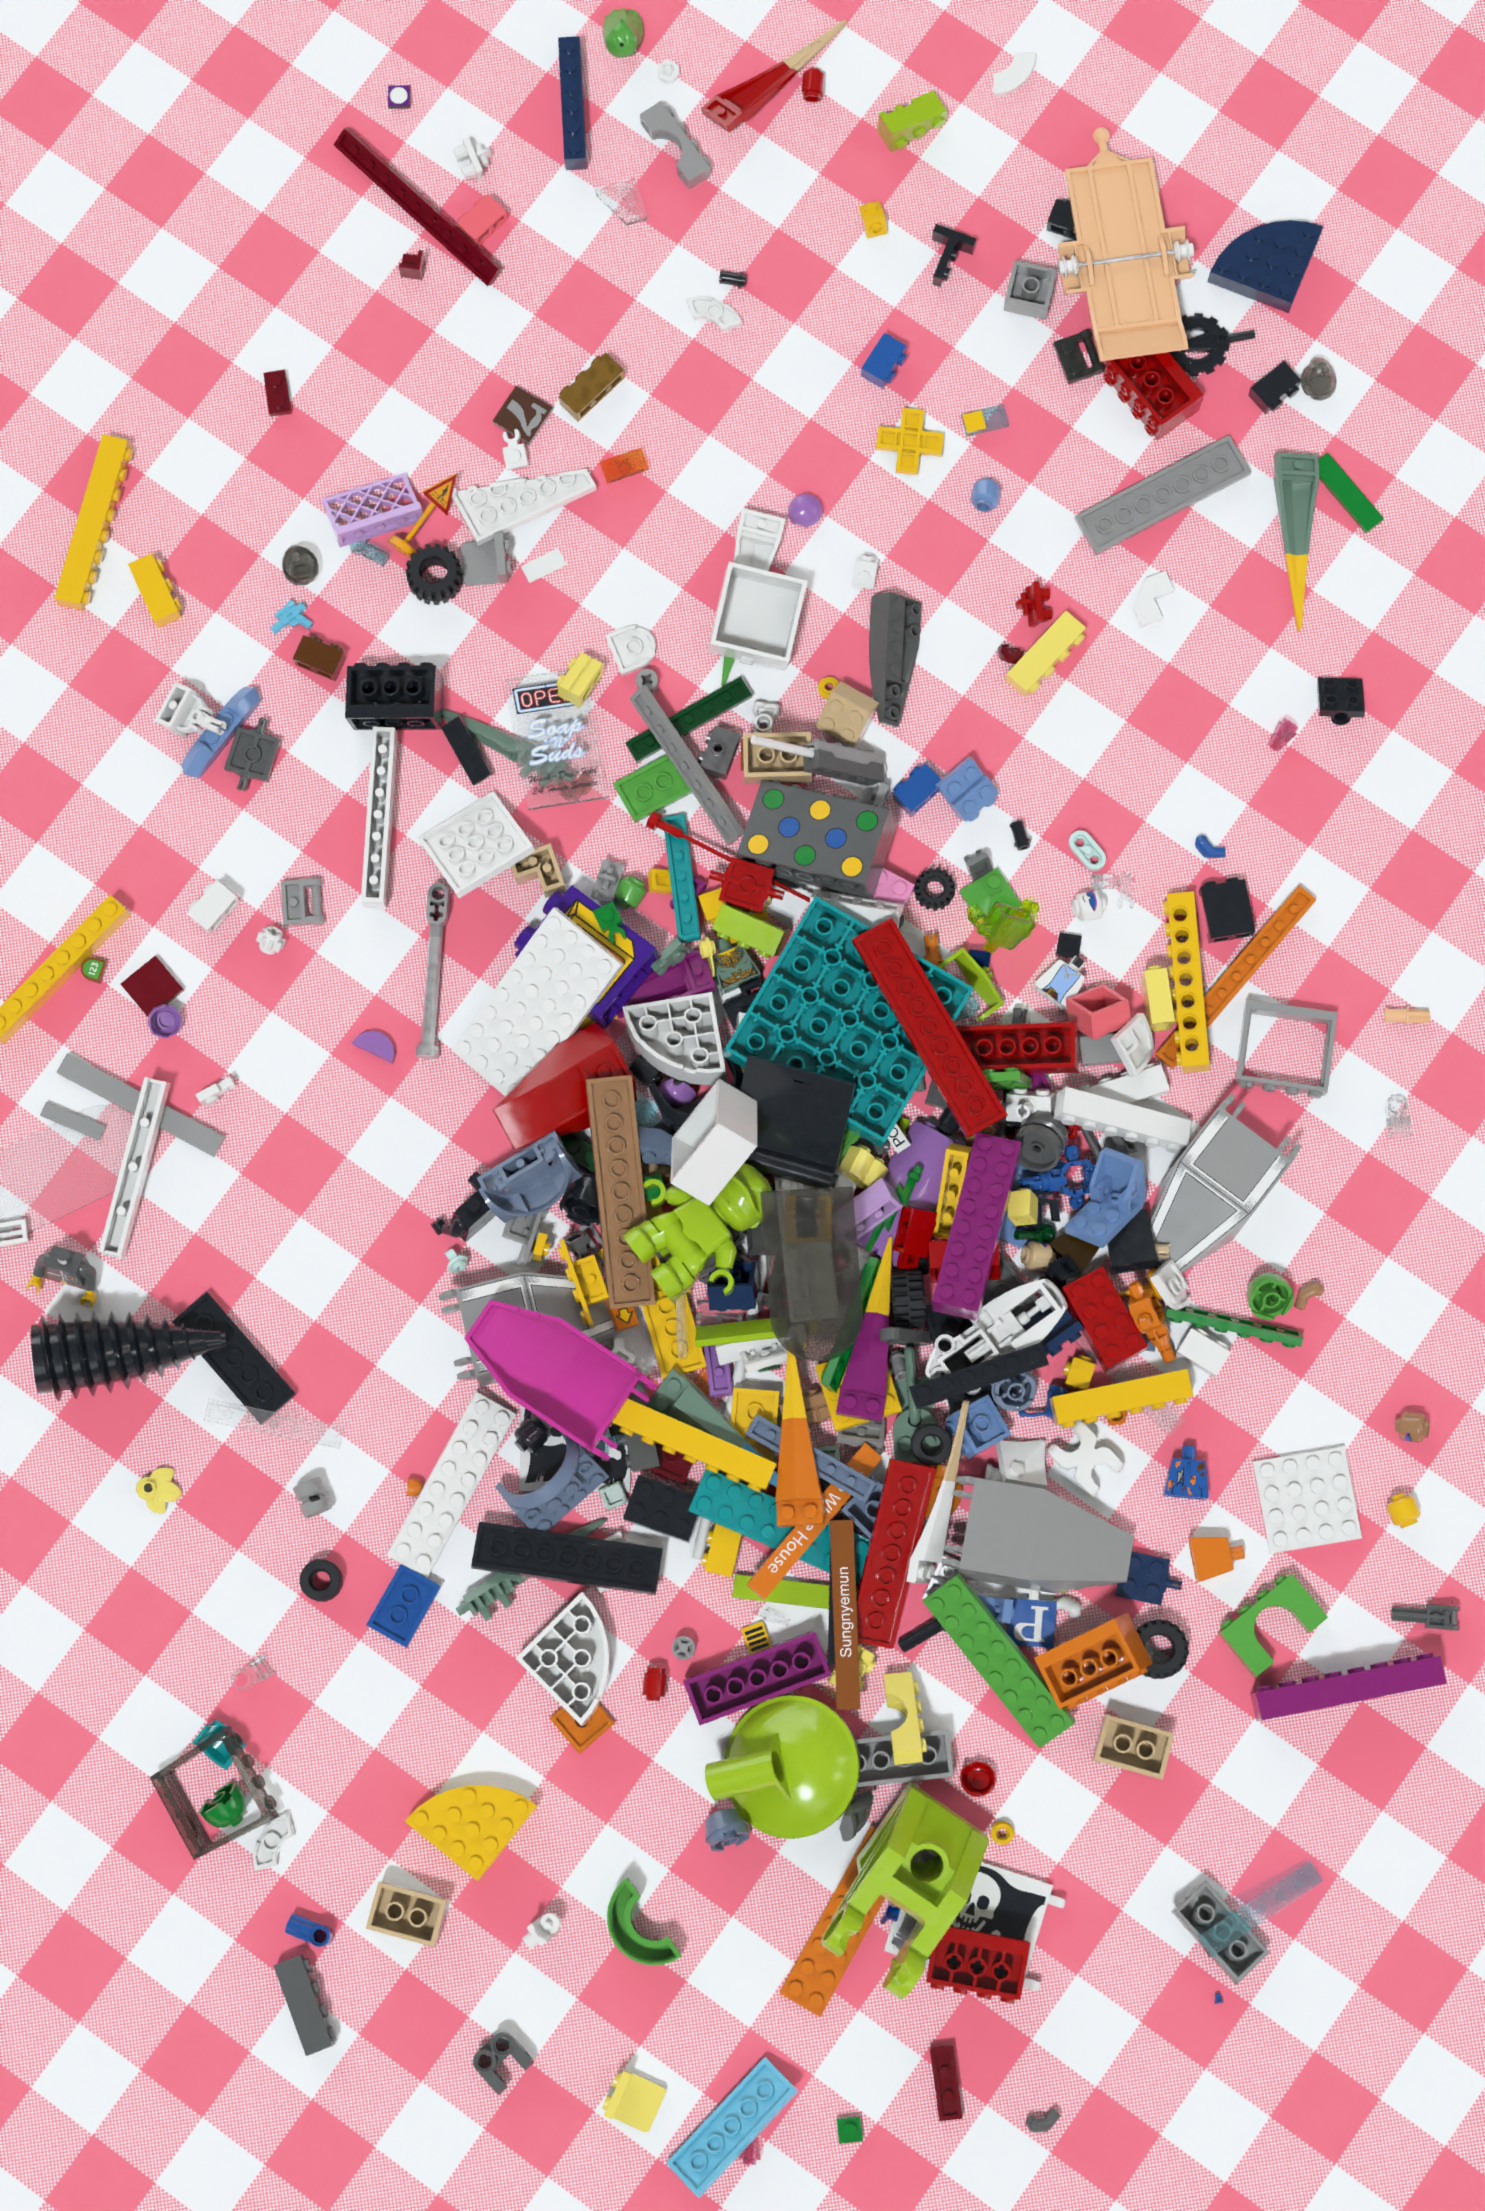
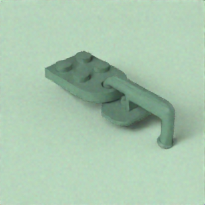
[892,1346,942,1465]

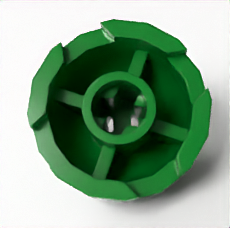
[199,1782,247,1828]

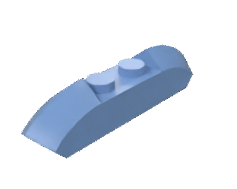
[181,687,261,778]

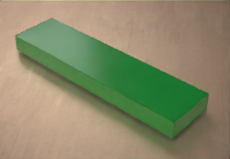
[1319,452,1384,534]

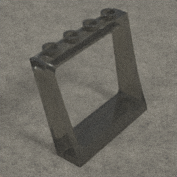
[149,1726,280,1860]

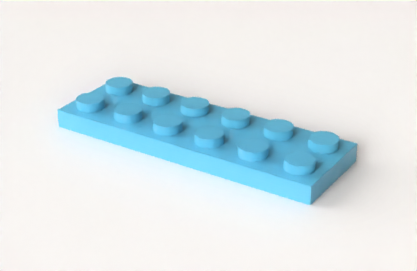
[666,2057,799,2198]

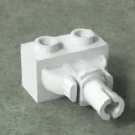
[154,682,227,738]

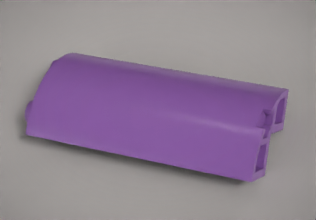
[853,1121,965,1269]

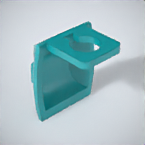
[192,1720,246,1770]

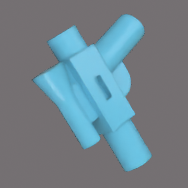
[270,599,314,634]

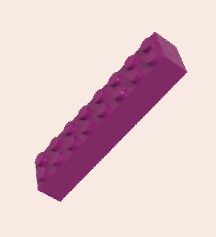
[932,1133,1021,1321]
[1250,1652,1447,1722]

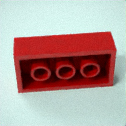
[1061,1266,1148,1372]

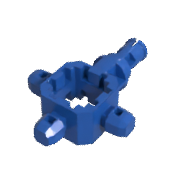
[1018,1144,1095,1209]

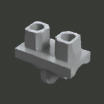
[591,859,625,903]

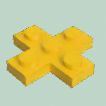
[876,408,944,476]

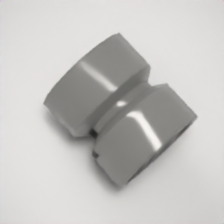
[293,1477,332,1519]

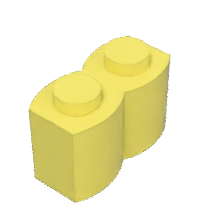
[839,1145,889,1190]

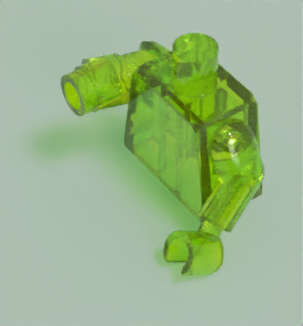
[966,899,1040,954]

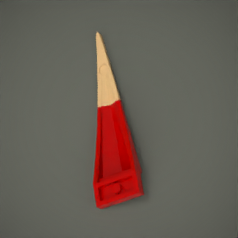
[701,19,847,133]

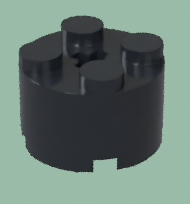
[559,1173,600,1226]

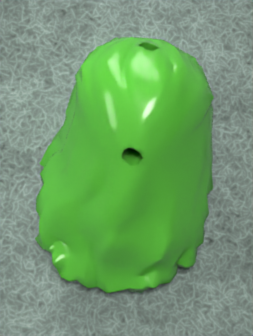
[603,8,644,58]

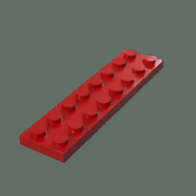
[856,1458,936,1649]

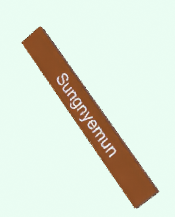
[829,1520,861,1710]

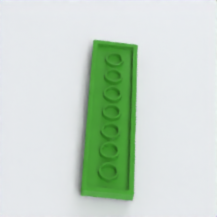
[923,1573,1076,1749]

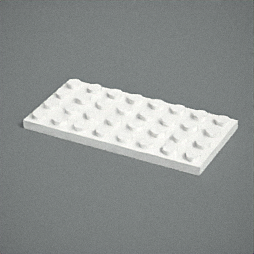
[451,907,624,1096]

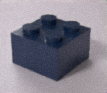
[707,1260,760,1311]

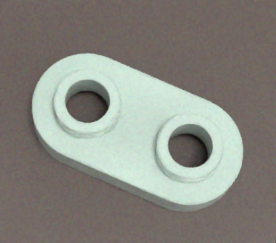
[1069,830,1106,871]

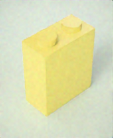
[1140,965,1175,1032]

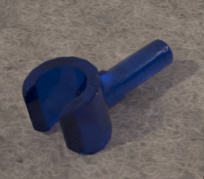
[880,1905,900,1924]

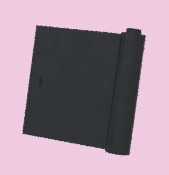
[740,1054,856,1192]

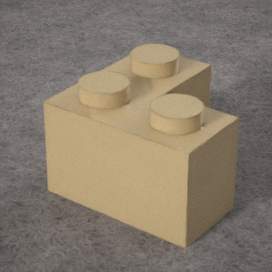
[511,843,566,898]

